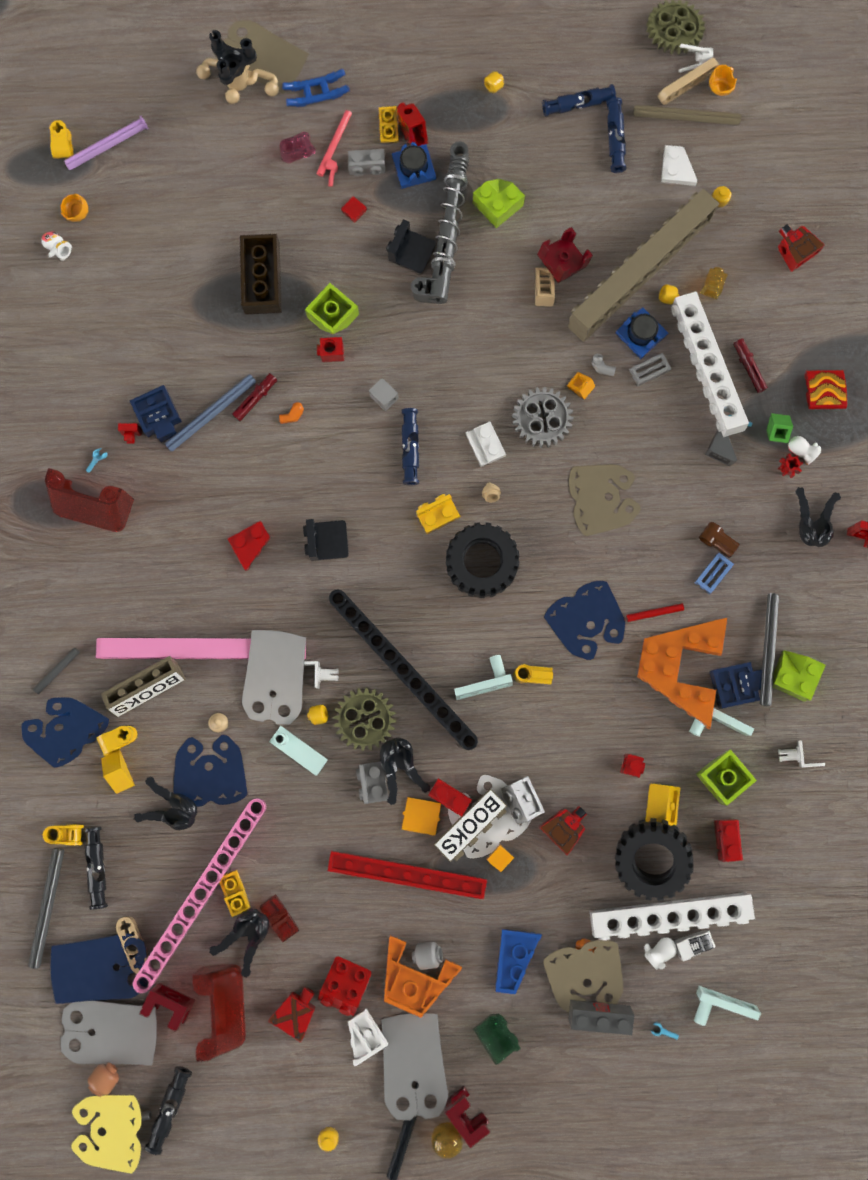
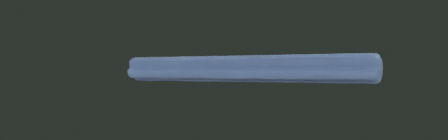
[165,374,256,451]

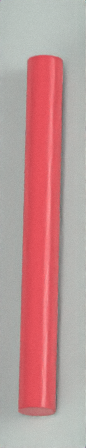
[317,110,352,177]

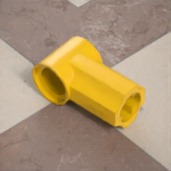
[513,664,553,685]

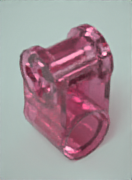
[279,132,316,163]

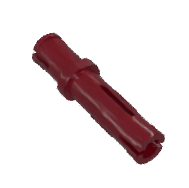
[733,338,768,393]
[232,373,278,422]

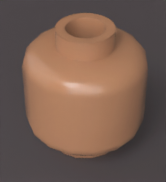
[88,1063,119,1097]

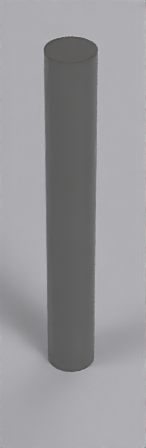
[33,647,80,694]

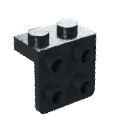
[386,219,436,274]
[303,519,349,561]

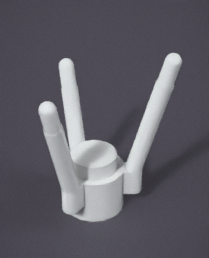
[679,44,713,73]

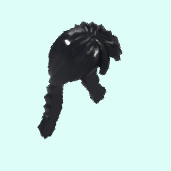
[795,487,841,547]
[380,738,430,805]
[134,776,197,831]
[209,908,269,978]

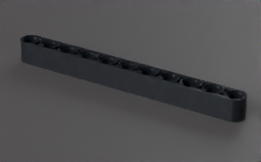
[329,589,478,750]

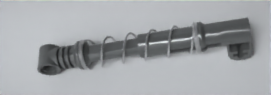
[411,141,469,304]

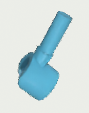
[86,448,108,473]
[651,1022,679,1040]

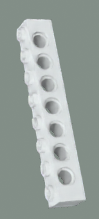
[671,292,749,437]
[589,892,755,940]

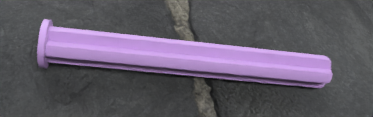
[64,115,149,170]

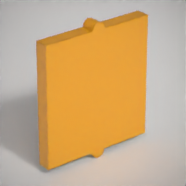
[402,797,441,836]

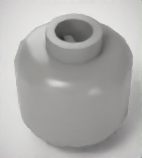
[412,942,443,970]

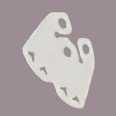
[448,775,531,858]

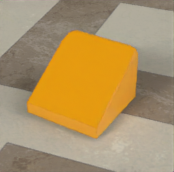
[567,372,595,399]
[487,844,514,872]

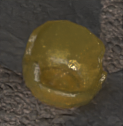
[431,1122,463,1159]

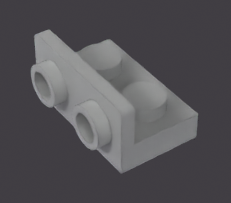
[348,149,385,176]
[356,762,388,804]
[501,776,545,824]

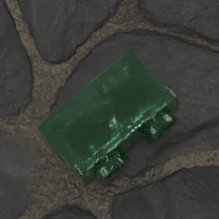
[473,1013,521,1065]

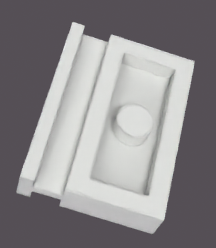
[465,422,506,467]

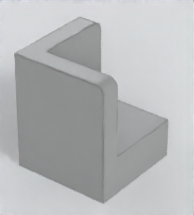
[369,379,399,412]

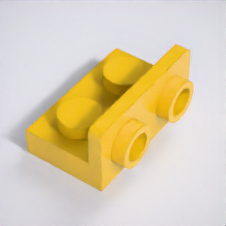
[416,494,460,534]

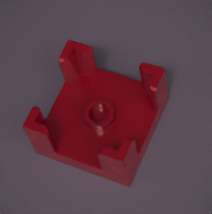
[537,227,593,283]
[139,983,195,1032]
[445,1086,490,1148]

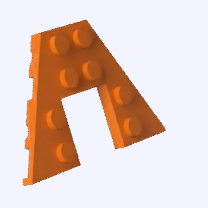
[637,618,727,729]

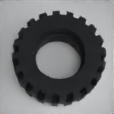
[446,522,520,598]
[615,818,694,901]

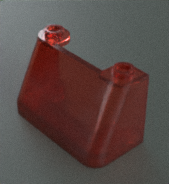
[45,468,134,532]
[192,964,246,1062]

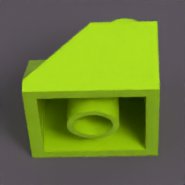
[472,179,525,229]
[305,283,359,334]
[773,650,826,702]
[696,749,757,806]

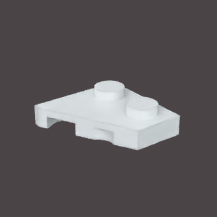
[661,145,697,186]
[348,1009,388,1067]

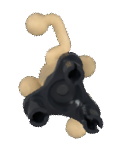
[196,30,279,104]

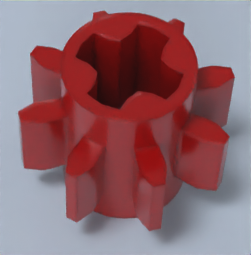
[777,453,803,478]

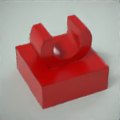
[118,423,142,444]

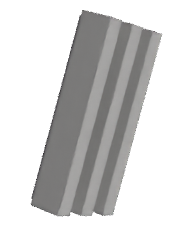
[629,353,671,387]

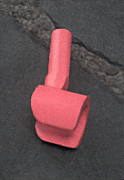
[326,159,338,187]

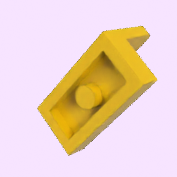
[645,783,681,826]

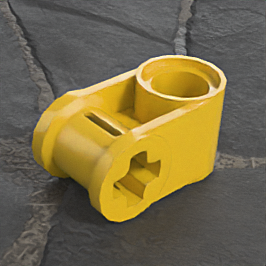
[50,120,74,159]
[96,726,138,756]
[43,824,84,845]

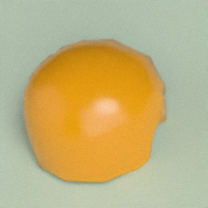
[709,64,737,96]
[60,193,89,222]

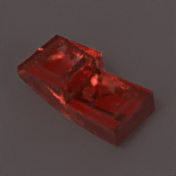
[260,895,299,942]

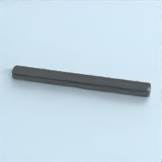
[760,593,779,706]
[28,848,64,969]

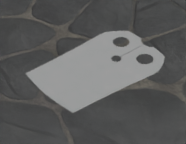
[242,630,306,725]
[61,1001,157,1065]
[381,1013,448,1120]

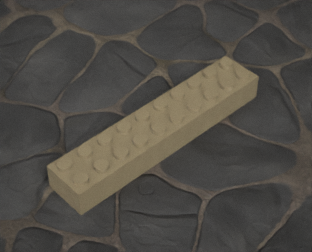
[568,188,720,342]

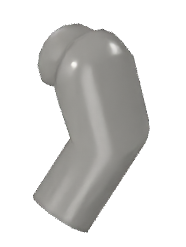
[591,353,616,376]

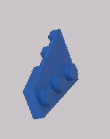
[495,929,542,994]

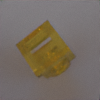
[700,267,728,300]

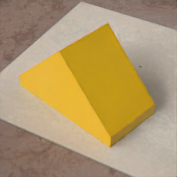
[101,750,135,794]

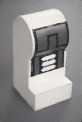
[673,930,715,961]

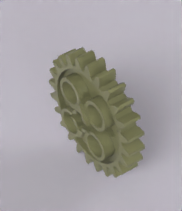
[646,0,705,55]
[333,688,397,751]

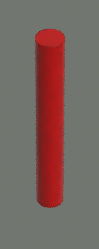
[626,603,684,622]

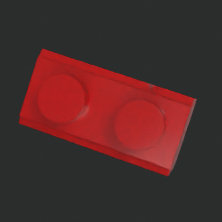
[428,778,472,817]
[714,819,743,862]

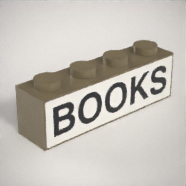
[101,656,186,718]
[434,788,507,862]

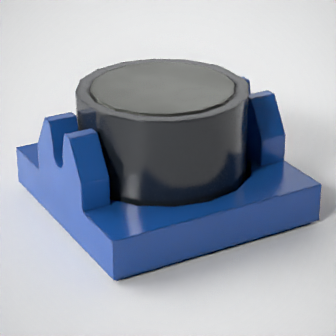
[392,142,436,189]
[615,307,668,359]

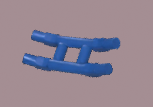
[282,68,350,107]

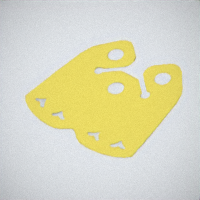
[71,1095,141,1174]

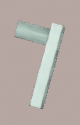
[454,655,513,700]
[689,708,754,737]
[269,726,328,776]
[694,986,761,1026]

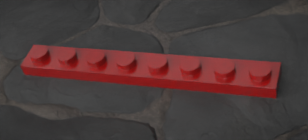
[327,851,487,900]

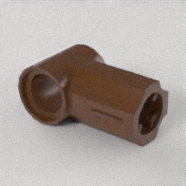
[699,522,740,558]

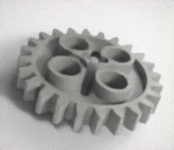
[512,387,574,448]

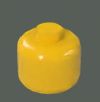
[484,71,504,93]
[712,186,731,207]
[659,284,679,305]
[307,704,328,725]
[318,1127,339,1151]

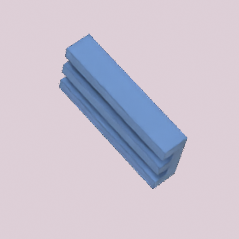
[694,553,734,594]

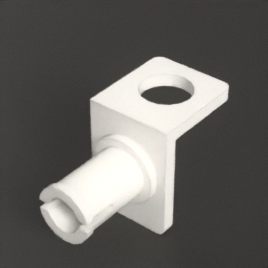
[304,661,339,689]
[778,740,825,767]

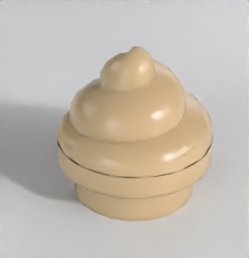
[482,482,501,503]
[208,713,228,733]

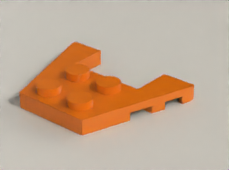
[384,935,462,1018]

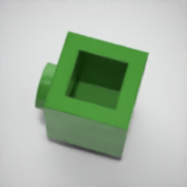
[766,413,793,443]

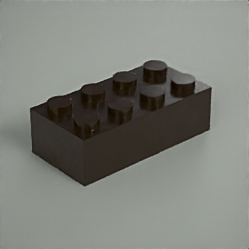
[240,234,282,315]

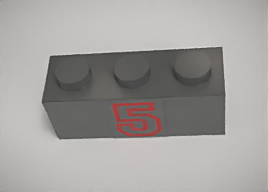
[568,1000,634,1035]

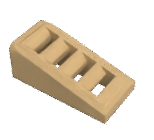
[535,268,555,306]

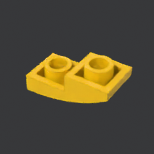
[379,106,399,143]
[219,870,251,917]

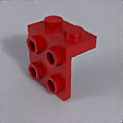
[317,956,372,1016]

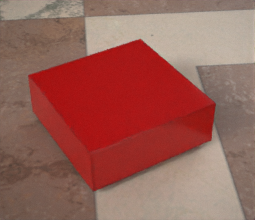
[341,196,367,223]

